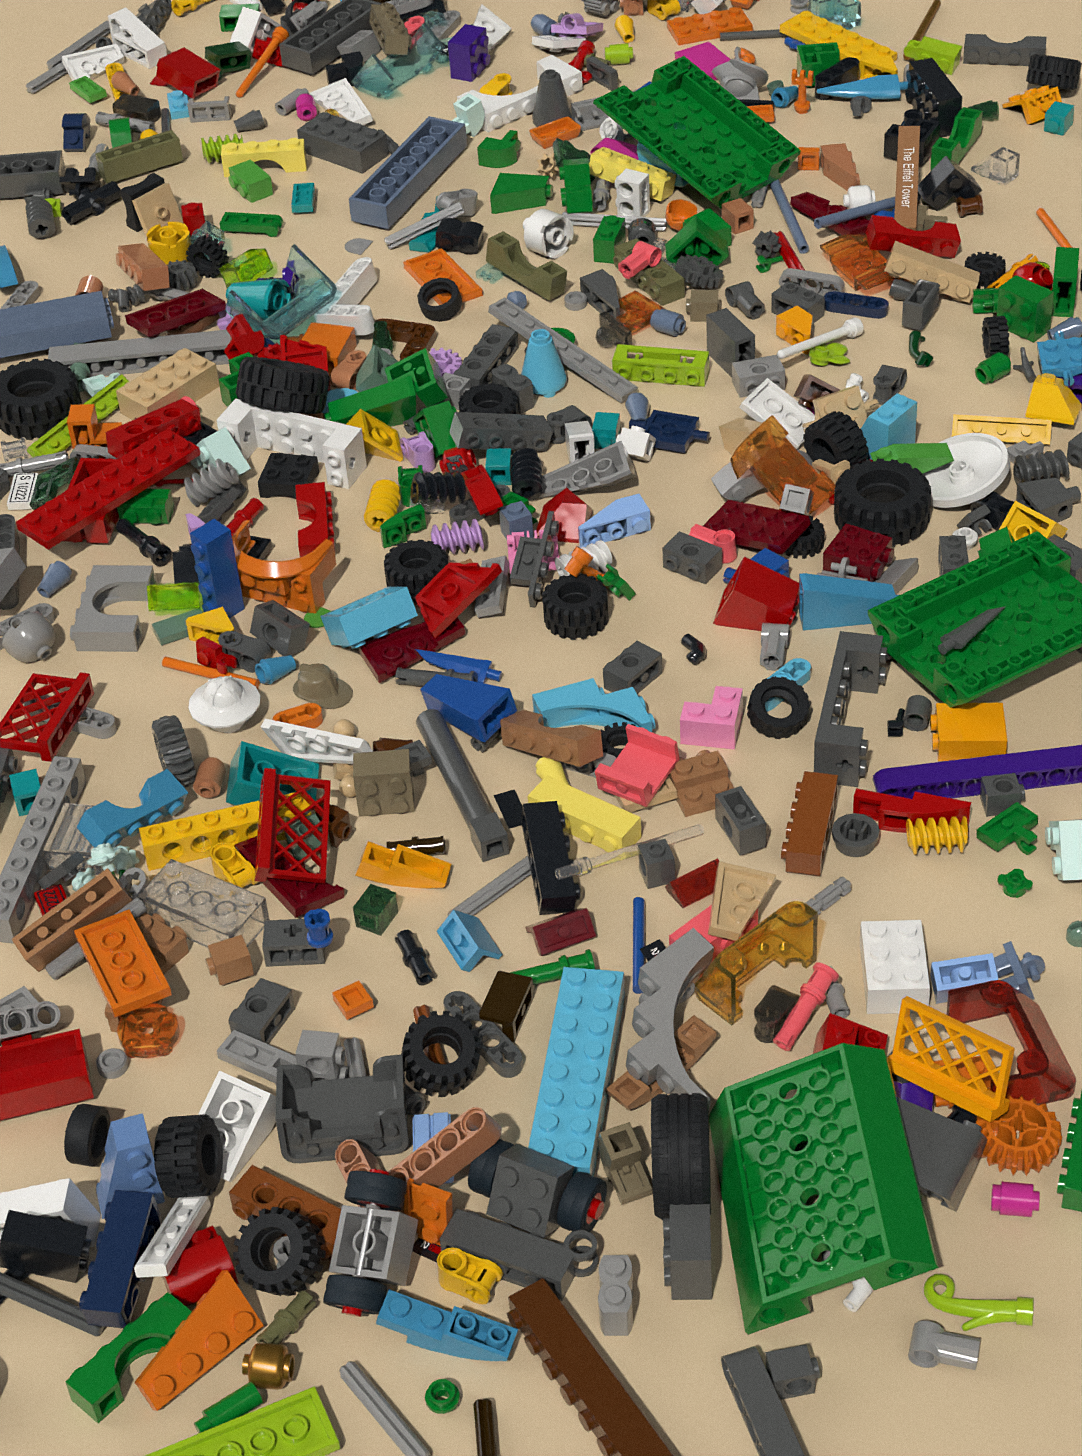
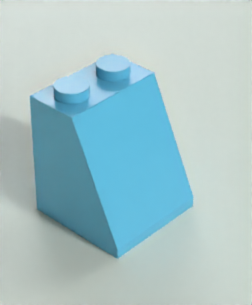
[861,393,917,461]

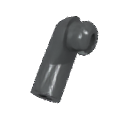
[108,288,130,312]

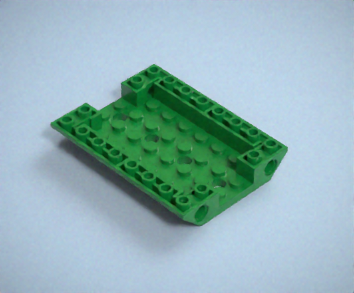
[593,56,801,210]
[868,531,1082,708]
[708,1043,938,1335]

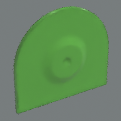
[304,607,331,628]

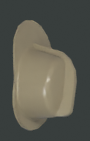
[293,663,352,709]

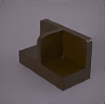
[479,971,534,1042]

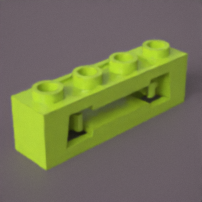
[612,344,709,387]

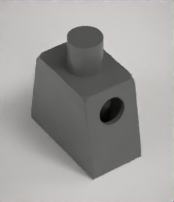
[1016,478,1081,523]

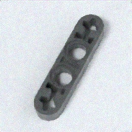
[443,991,523,1078]

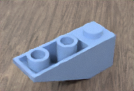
[578,494,651,548]

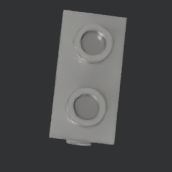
[289,0,328,31]

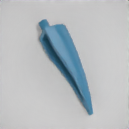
[817,74,908,100]

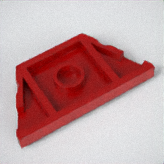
[280,335,330,391]
[414,563,502,639]

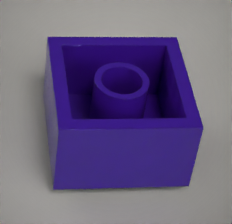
[448,24,490,82]

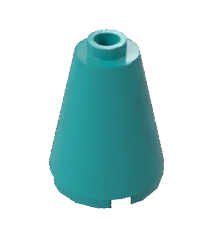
[226,279,291,324]

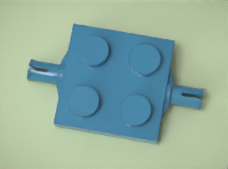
[1037,331,1082,386]

